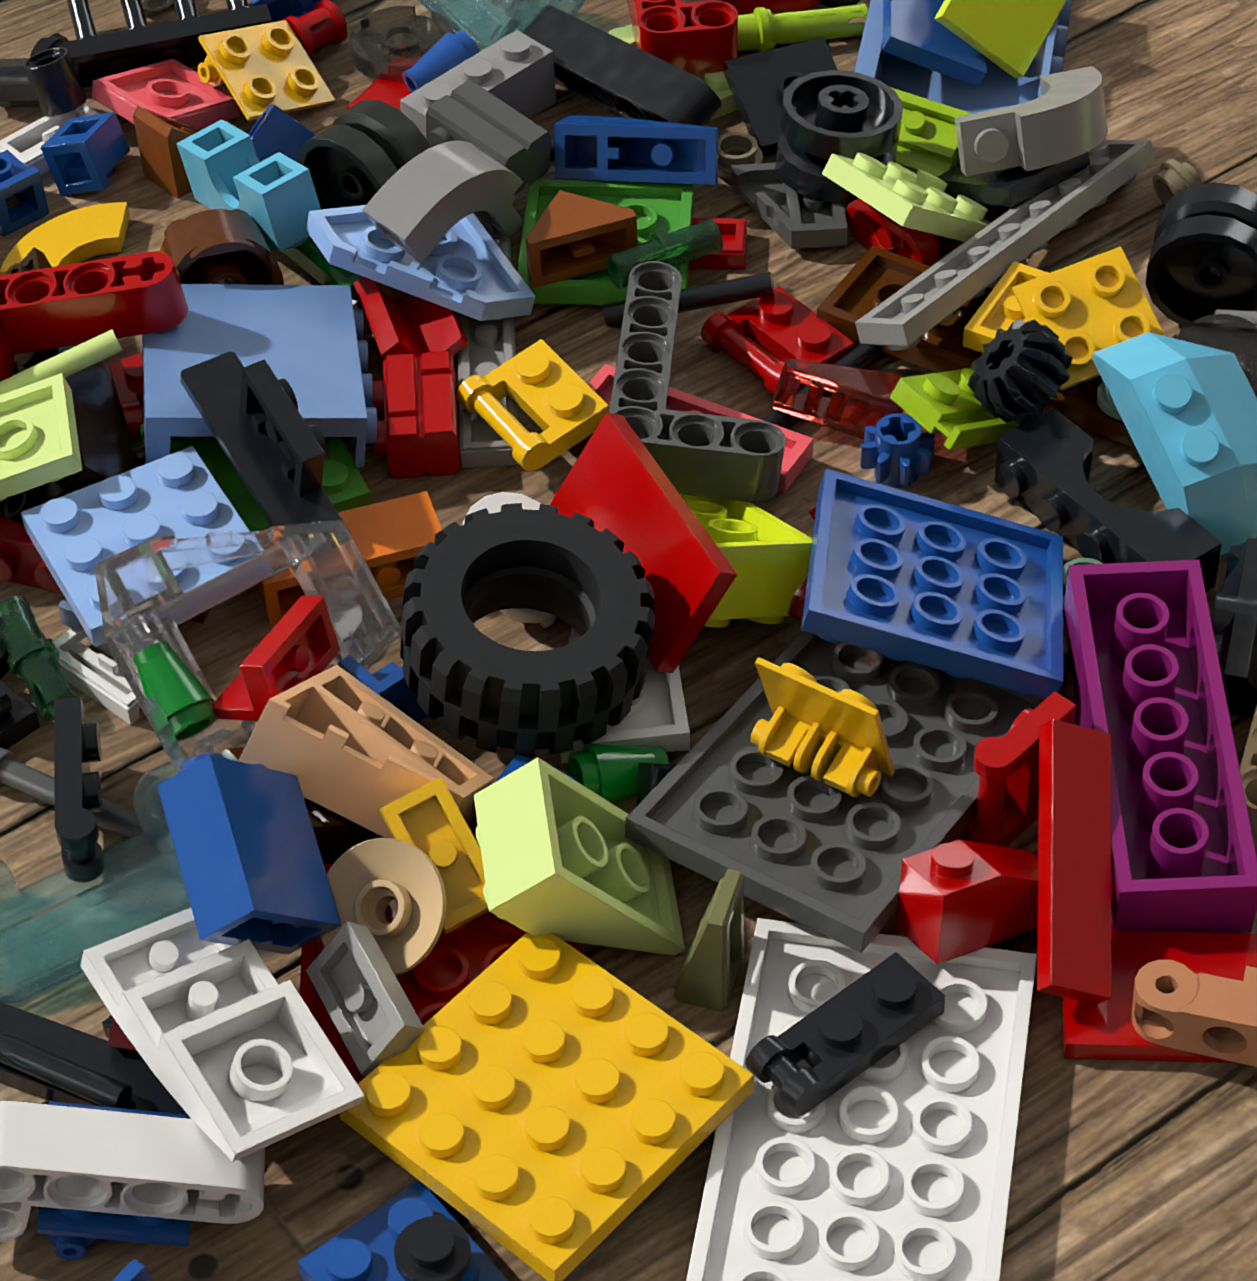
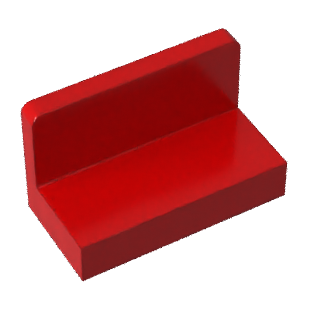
[353,276,468,358]
[212,596,340,721]

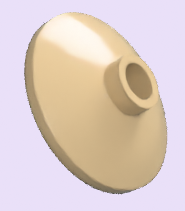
[321,838,447,976]

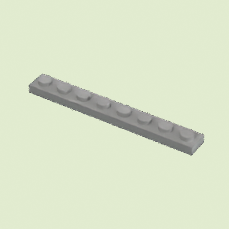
[855,140,1155,351]

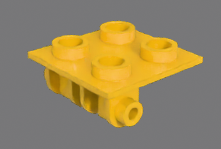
[198,20,335,121]
[1012,246,1165,391]
[750,657,895,797]

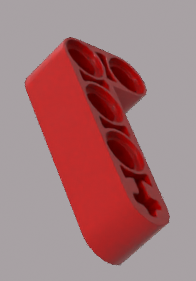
[627,0,738,74]
[0,251,189,381]

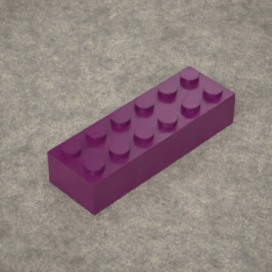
[1063,560,1257,933]

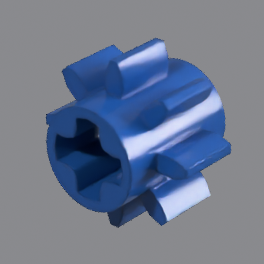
[860,413,935,488]

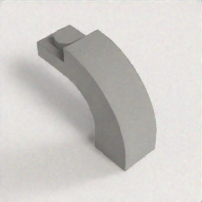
[955,66,1108,177]
[363,140,524,263]

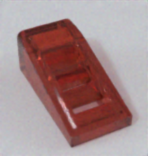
[772,358,903,440]

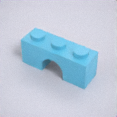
[176,119,321,252]

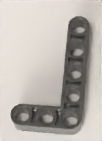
[609,261,786,502]

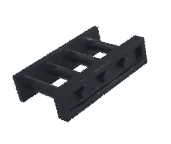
[50,0,272,88]

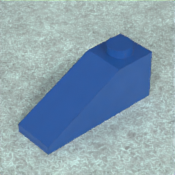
[554,115,718,185]

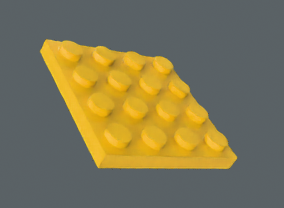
[339,933,754,1281]

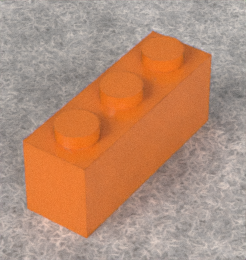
[251,491,442,628]

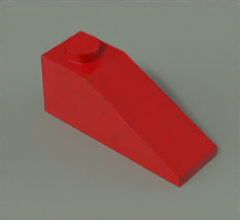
[896,839,1038,965]

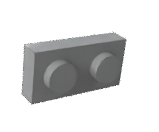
[306,921,425,1076]

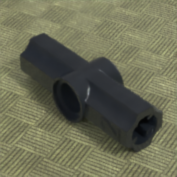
[1212,538,1257,715]

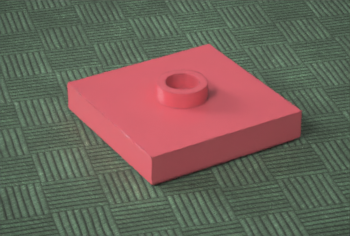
[92,58,241,129]

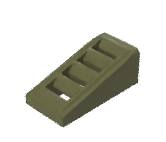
[674,868,744,1012]

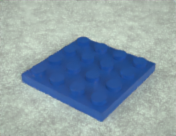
[801,469,1063,699]

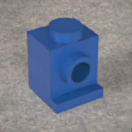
[40,112,130,195]
[0,150,50,237]

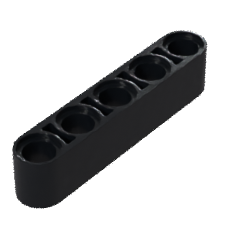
[522,5,722,126]

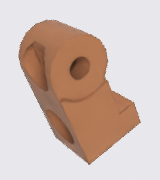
[1131,959,1257,1067]

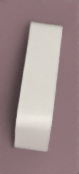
[0,1101,265,1242]

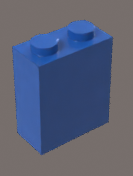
[157,753,342,954]

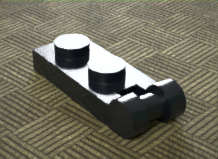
[54,696,105,883]
[745,952,945,1116]

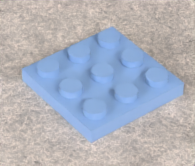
[21,446,271,647]

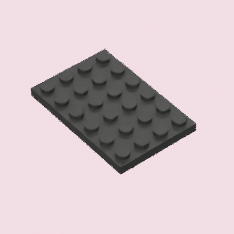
[625,631,1045,953]

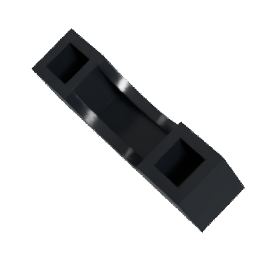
[995,407,1222,592]

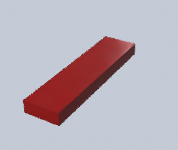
[1037,719,1112,1005]

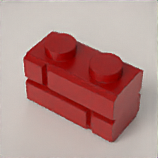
[372,351,461,479]

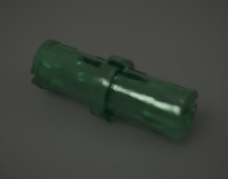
[606,218,723,289]
[0,596,77,721]

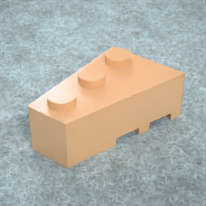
[238,665,494,839]

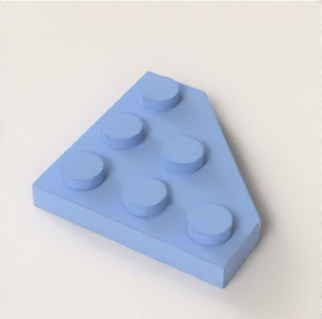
[306,205,536,321]

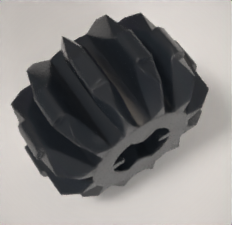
[967,319,1073,425]

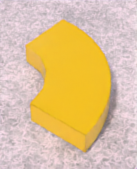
[0,202,130,275]

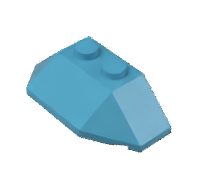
[1092,332,1257,559]

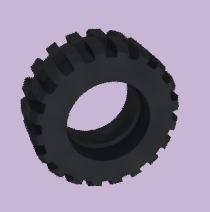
[400,503,656,757]

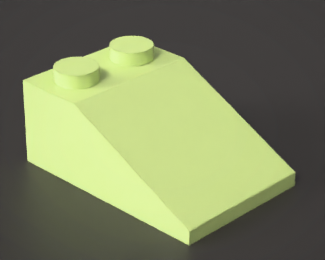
[474,757,685,956]

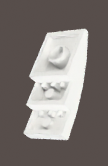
[80,908,365,1162]

